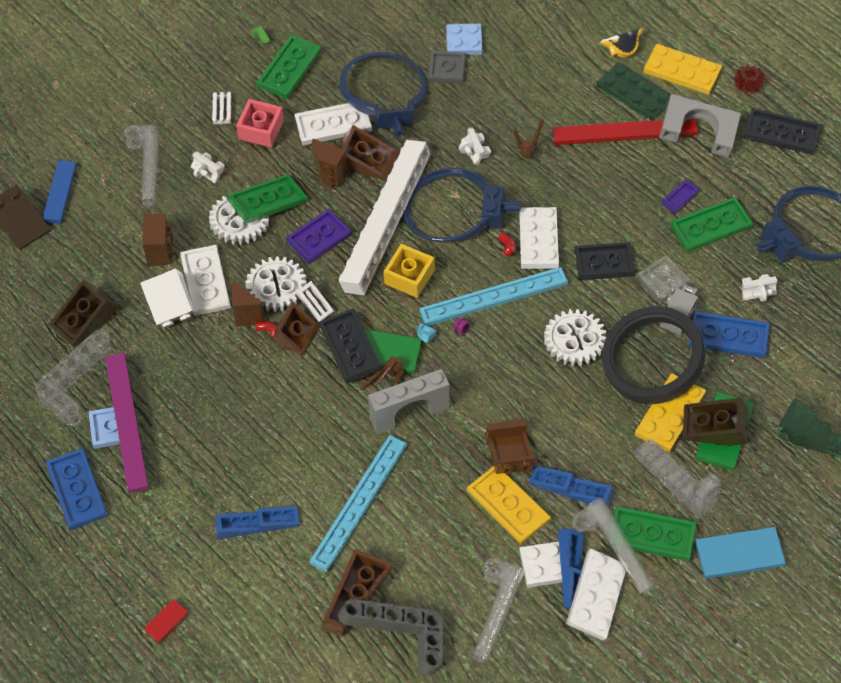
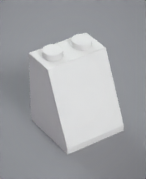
[141,269,195,328]

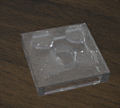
[637,255,691,303]

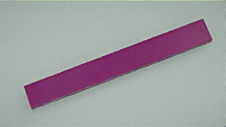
[105,353,149,493]

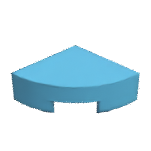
[417,323,437,343]

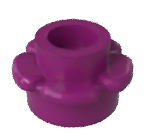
[453,317,471,335]

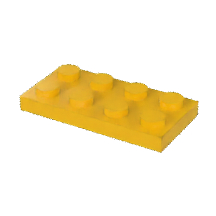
[643,44,722,95]
[635,373,706,453]

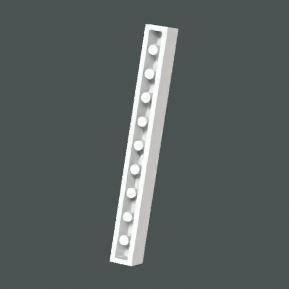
[339,140,431,295]

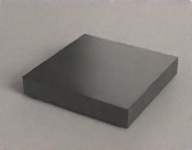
[428,51,466,84]

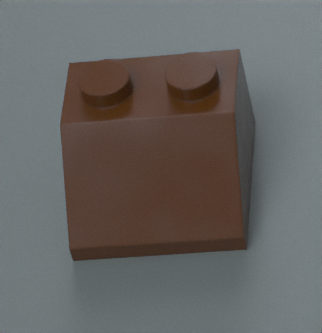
[312,138,348,188]

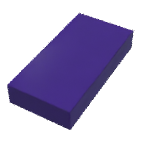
[662,179,700,214]

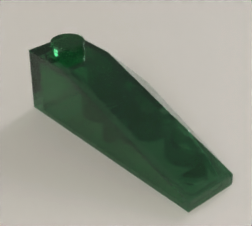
[776,398,841,458]

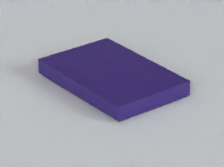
[286,209,352,264]

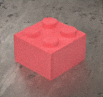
[236,99,284,147]

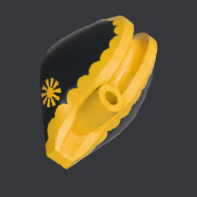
[599,28,643,58]

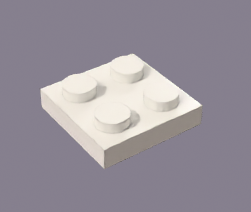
[519,542,562,588]

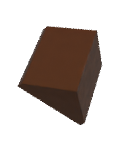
[232,281,265,327]
[274,302,319,355]

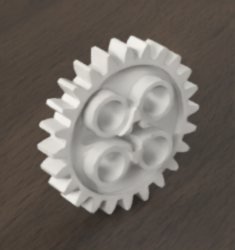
[209,193,269,245]
[245,256,307,312]
[544,309,606,366]

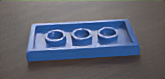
[688,311,770,358]
[46,448,108,530]

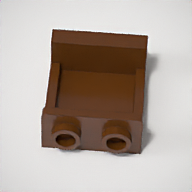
[485,419,537,474]

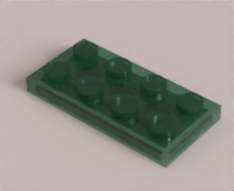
[596,61,671,121]

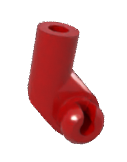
[498,232,516,257]
[255,321,278,338]

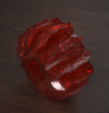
[734,64,765,94]

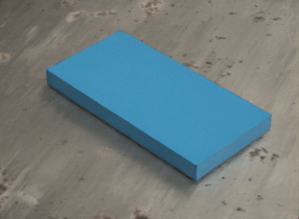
[695,527,786,579]

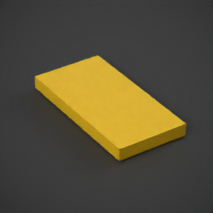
[467,466,551,544]

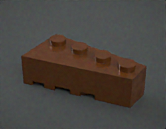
[322,549,393,637]

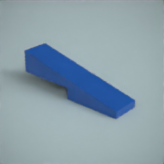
[529,466,614,511]
[214,506,300,540]
[558,528,584,610]

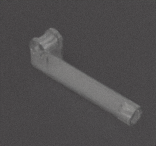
[125,125,160,207]
[572,498,654,594]
[472,558,525,664]

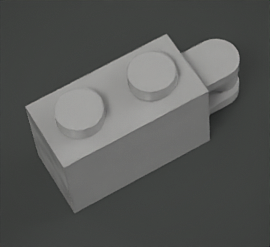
[660,284,698,335]

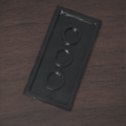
[743,108,822,155]
[319,308,382,384]

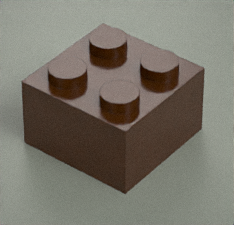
[143,213,174,266]

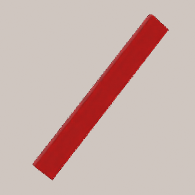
[553,118,698,145]

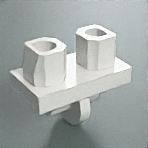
[459,128,491,165]
[191,151,224,183]
[742,274,777,302]

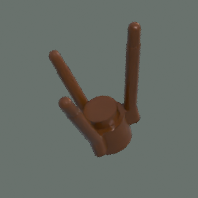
[513,119,544,159]
[360,356,404,391]

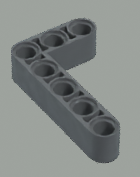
[338,599,443,675]

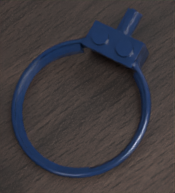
[340,52,427,137]
[403,168,522,242]
[756,186,841,263]

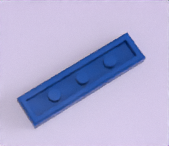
[43,160,77,224]

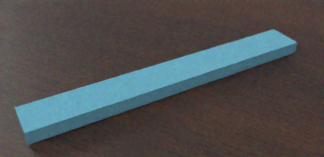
[419,267,568,326]
[309,435,407,573]

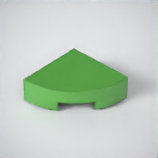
[251,26,270,44]

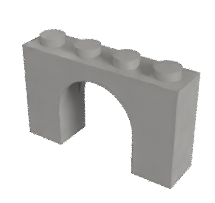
[659,94,741,157]
[368,369,450,434]

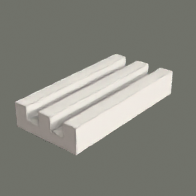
[213,92,231,124]
[296,281,334,323]

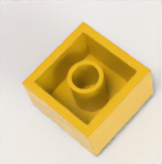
[384,244,435,298]

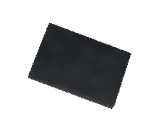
[574,242,635,280]

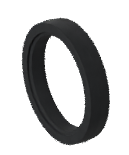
[602,306,705,404]

